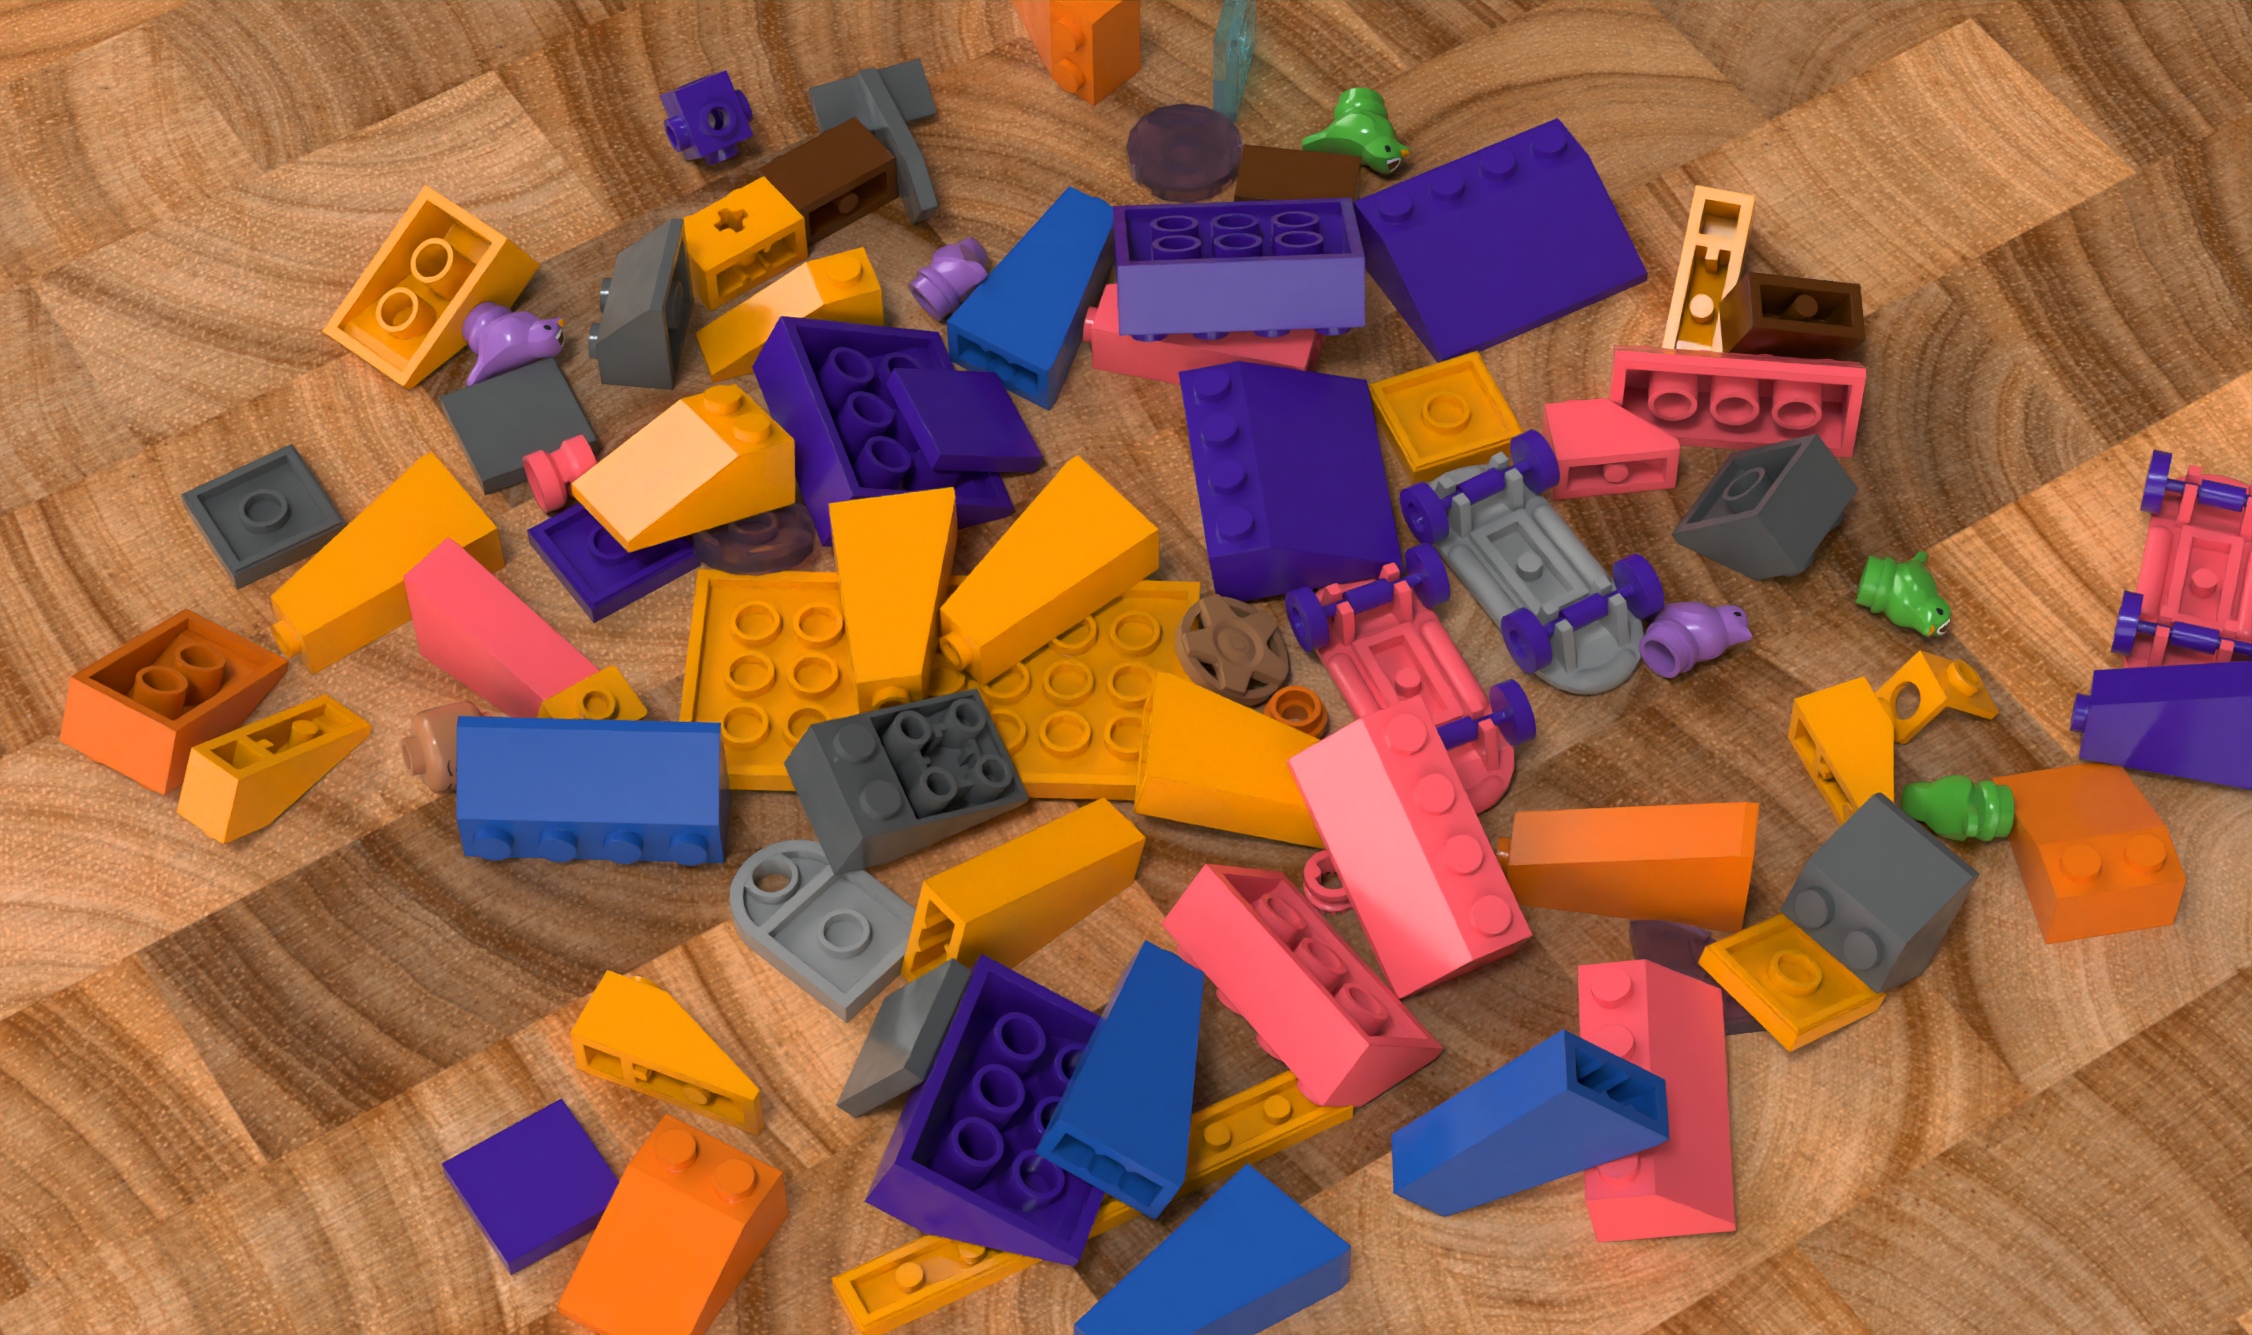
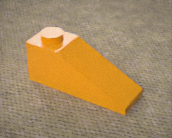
[1662,185,1755,352]
[695,247,885,383]
[1788,676,1896,827]
[177,694,372,845]
[570,970,765,1136]

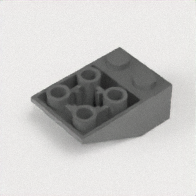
[784,688,1029,876]

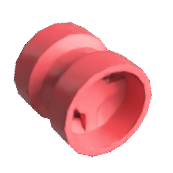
[522,435,597,513]

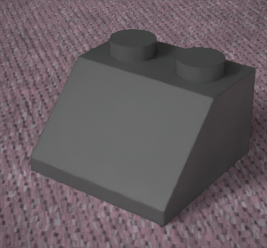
[588,218,694,390]
[1671,433,1858,580]
[1780,792,1980,994]

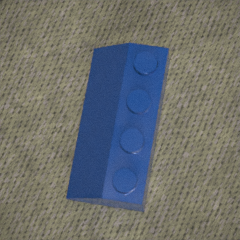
[457,716,731,866]

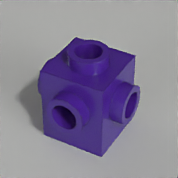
[659,70,753,165]

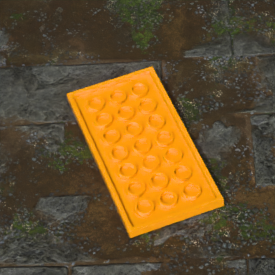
[679,569,1200,800]

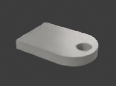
[730,840,916,1023]

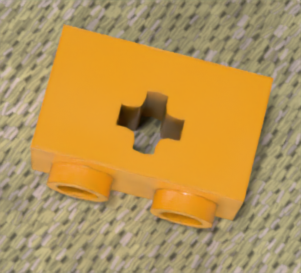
[682,176,808,312]

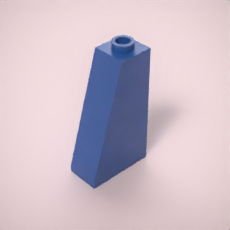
[947,186,1115,411]
[1035,940,1204,1220]
[1391,1029,1670,1217]
[1074,1163,1351,1335]

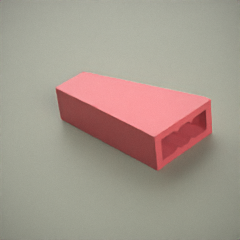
[1083,284,1325,385]
[403,537,600,718]

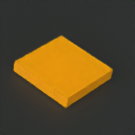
[1368,351,1524,485]
[1698,913,1886,1052]

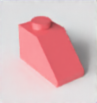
[1542,398,1680,500]

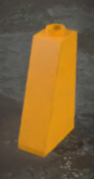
[270,451,505,675]
[939,455,1159,686]
[828,487,958,714]
[1133,671,1326,849]
[900,797,1146,983]

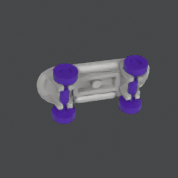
[1400,429,1664,695]

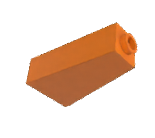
[1496,802,1759,933]

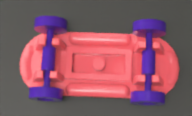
[2110,449,2252,668]
[1285,542,1536,815]

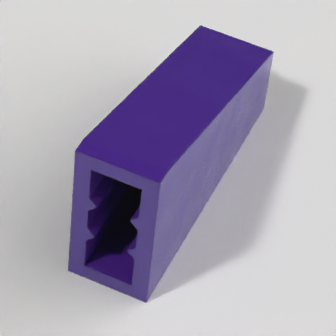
[2070,661,2252,790]

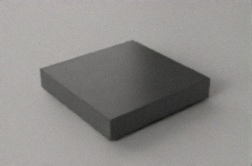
[439,357,599,495]
[181,444,347,590]
[836,958,971,1118]

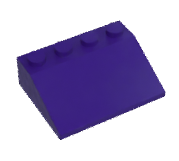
[1353,118,1648,363]
[1112,198,1365,342]
[752,316,1014,547]
[1179,361,1404,601]
[864,954,1105,1266]

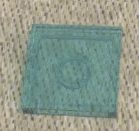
[1213,0,1257,126]

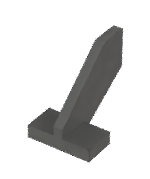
[807,58,938,225]

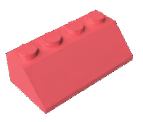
[1609,344,1866,458]
[1286,694,1533,1000]
[1161,864,1444,1107]
[1578,959,1736,1243]

